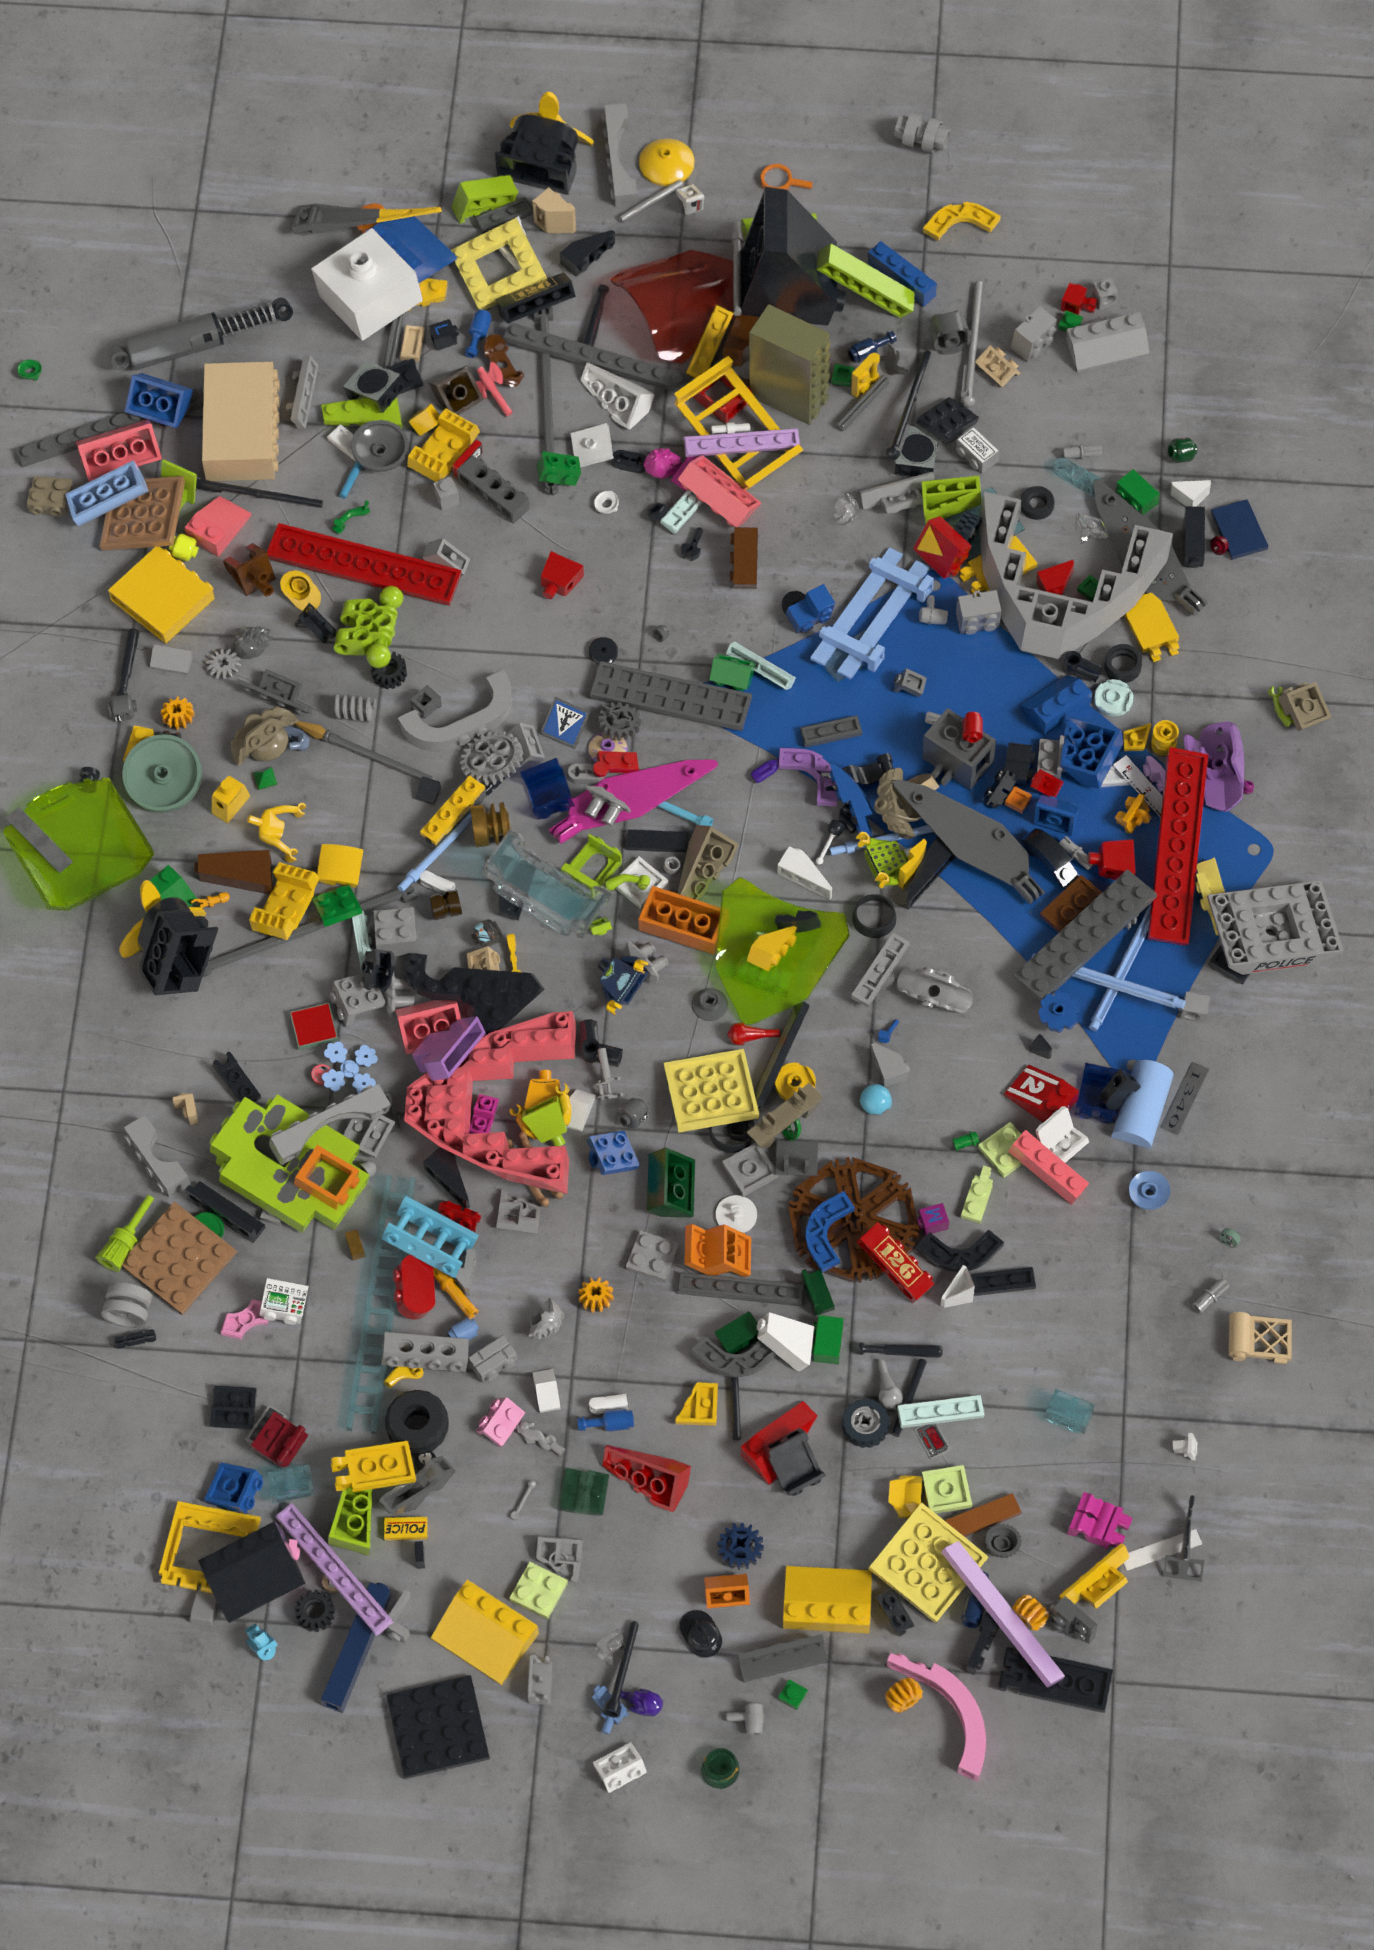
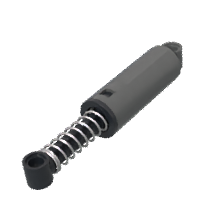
[108,297,293,371]

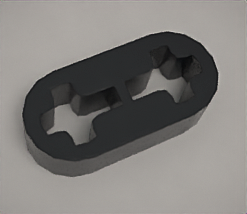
[612,450,646,473]

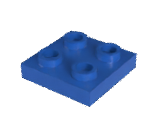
[587,1131,640,1175]

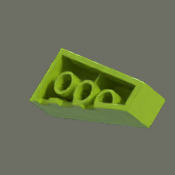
[328,1474,372,1556]

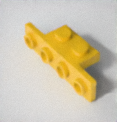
[1059,1543,1129,1609]

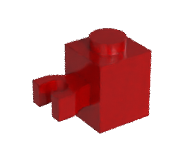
[1061,283,1097,315]

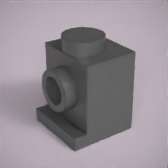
[410,685,442,719]

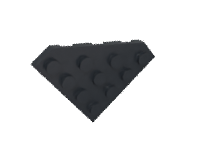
[440,967,545,1037]

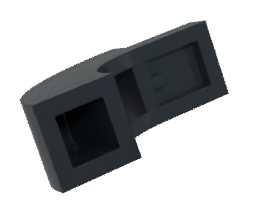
[1020,828,1079,888]

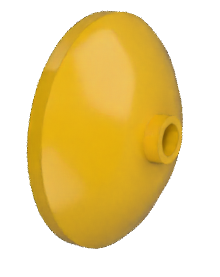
[639,138,694,186]

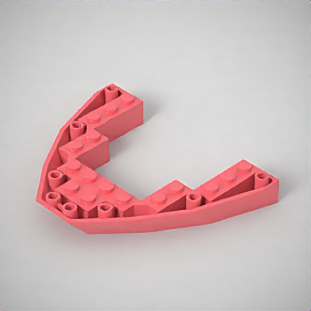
[404,1011,576,1194]

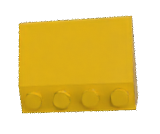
[783,1566,872,1634]
[431,1580,539,1686]

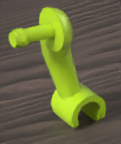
[1268,686,1294,727]
[605,874,650,891]

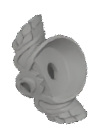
[897,967,973,1013]

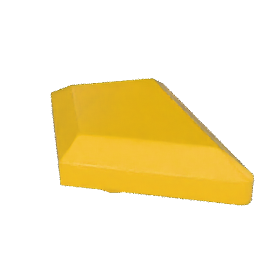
[1123,723,1151,751]

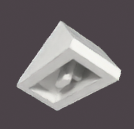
[1171,480,1211,506]
[567,1089,596,1132]
[533,1369,561,1413]

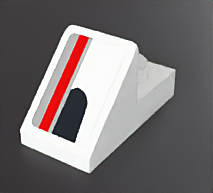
[676,184,704,215]

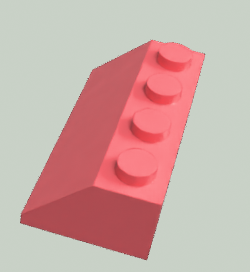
[75,419,162,482]
[678,455,761,527]

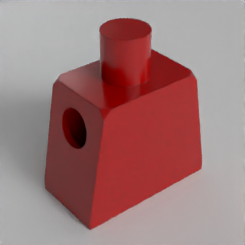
[541,551,584,600]
[1087,840,1135,880]

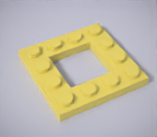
[451,218,547,310]

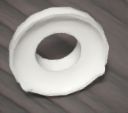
[594,491,619,514]

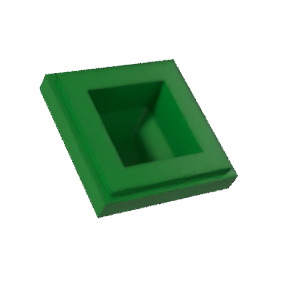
[253,767,278,790]

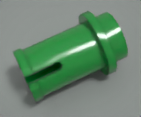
[952,1131,980,1151]

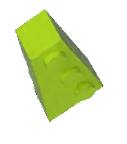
[451,175,518,224]
[922,476,982,524]

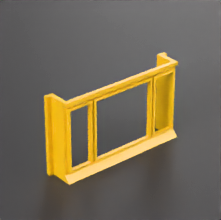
[674,356,803,491]

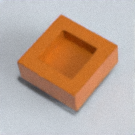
[1005,786,1032,813]

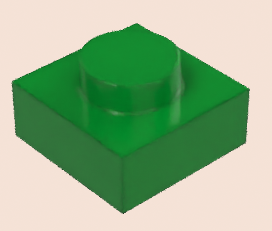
[1058,311,1083,332]
[831,364,854,387]
[1077,574,1099,602]
[778,1679,808,1710]

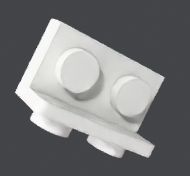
[593,1742,647,1793]

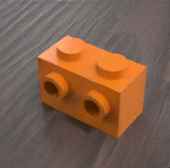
[704,1574,750,1608]

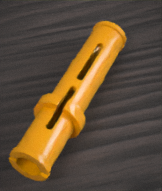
[433,1267,479,1319]

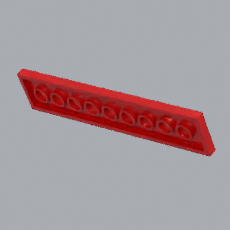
[267,523,462,606]
[1148,747,1208,946]

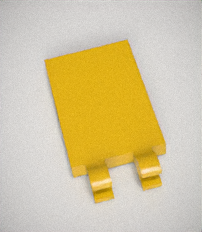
[959,535,1038,596]
[1124,592,1180,662]
[331,1441,416,1492]

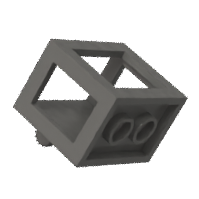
[922,708,996,790]

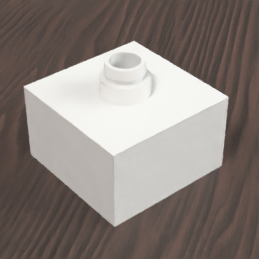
[311,228,423,341]

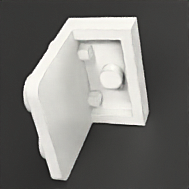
[1036,1106,1089,1163]

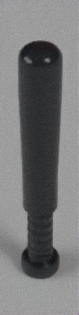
[583,284,609,347]
[116,628,140,696]
[859,1342,943,1358]

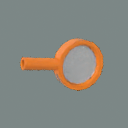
[761,164,813,190]

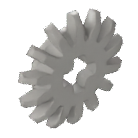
[206,648,241,680]

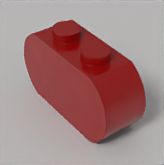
[393,1255,435,1320]

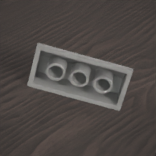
[1066,312,1150,372]

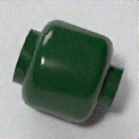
[1167,437,1198,463]

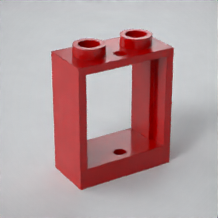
[693,375,752,424]

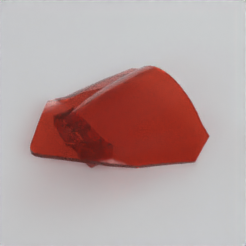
[610,250,735,364]

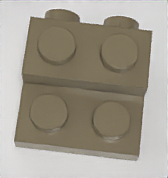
[27,476,73,516]
[1278,681,1332,732]

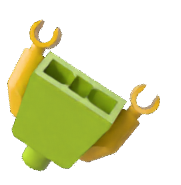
[509,1083,572,1146]

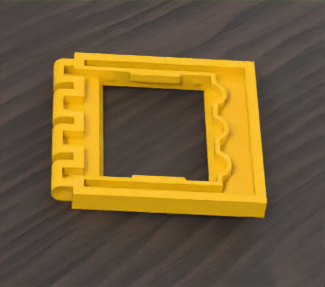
[159,1501,261,1593]

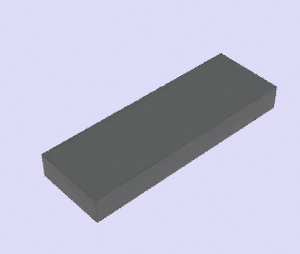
[475,197,533,234]
[800,715,862,748]

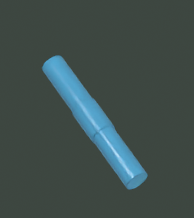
[339,461,362,499]

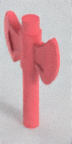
[475,362,513,417]

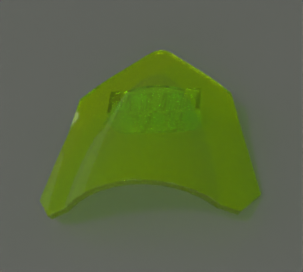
[715,877,850,1025]

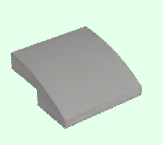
[343,1115,395,1158]

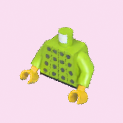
[856,832,912,888]

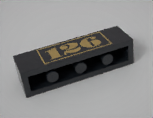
[495,272,576,324]

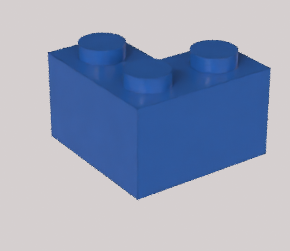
[786,584,835,634]

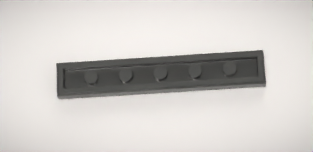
[677,1272,804,1306]

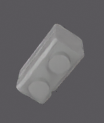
[468,1335,518,1383]

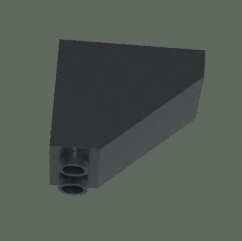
[741,187,845,326]

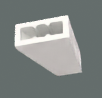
[757,1312,814,1371]

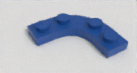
[806,1191,855,1273]

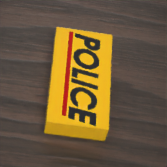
[384,1517,428,1541]

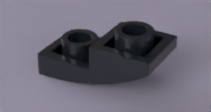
[775,910,821,933]

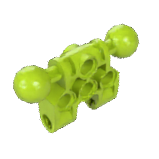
[334,586,403,668]

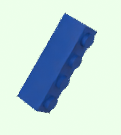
[868,241,937,307]

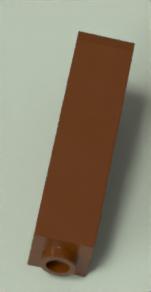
[723,315,760,367]
[194,850,273,894]

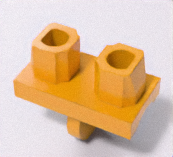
[1115,793,1151,834]

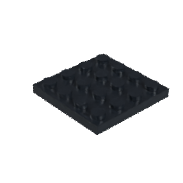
[386,1675,490,1779]

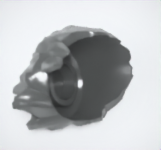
[234,626,273,659]

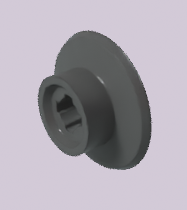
[692,988,728,1021]

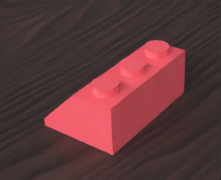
[395,1000,461,1055]

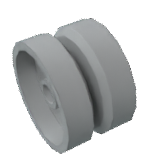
[101,1283,153,1328]

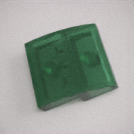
[558,1467,609,1516]

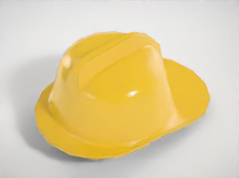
[280,570,321,611]

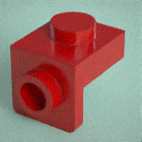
[1031,769,1064,798]

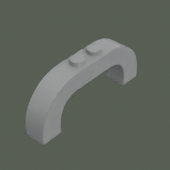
[398,669,512,752]

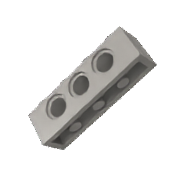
[382,1332,469,1372]

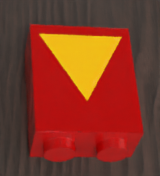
[913,516,971,579]

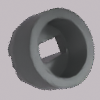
[652,625,669,642]

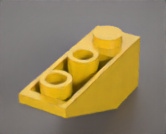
[747,926,797,971]

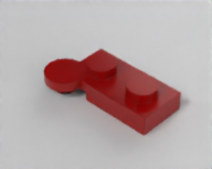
[593,751,639,777]

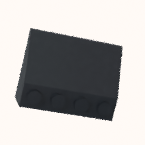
[198,1521,306,1623]

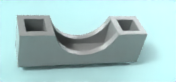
[124,1115,190,1198]

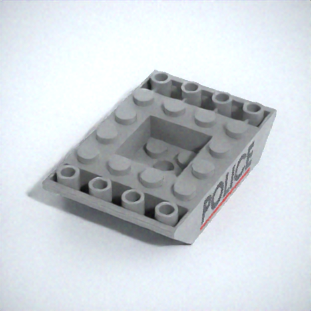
[1207,881,1344,975]

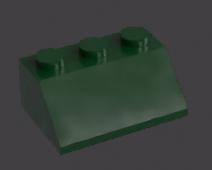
[647,1147,695,1218]

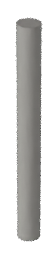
[619,180,683,223]

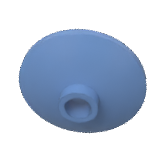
[1129,1171,1171,1210]

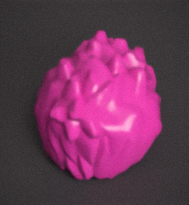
[643,448,682,479]

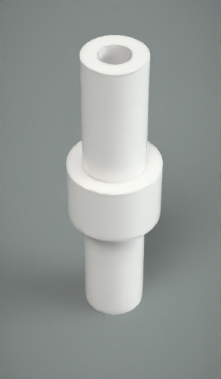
[711,422,750,434]

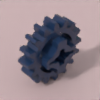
[717,1522,764,1570]

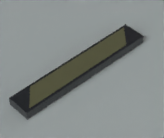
[754,1001,810,1109]

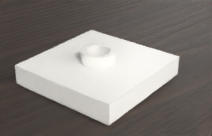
[571,423,613,467]

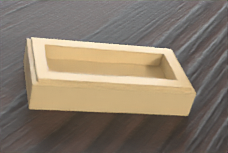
[400,325,425,362]

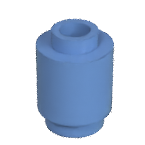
[447,1317,479,1340]

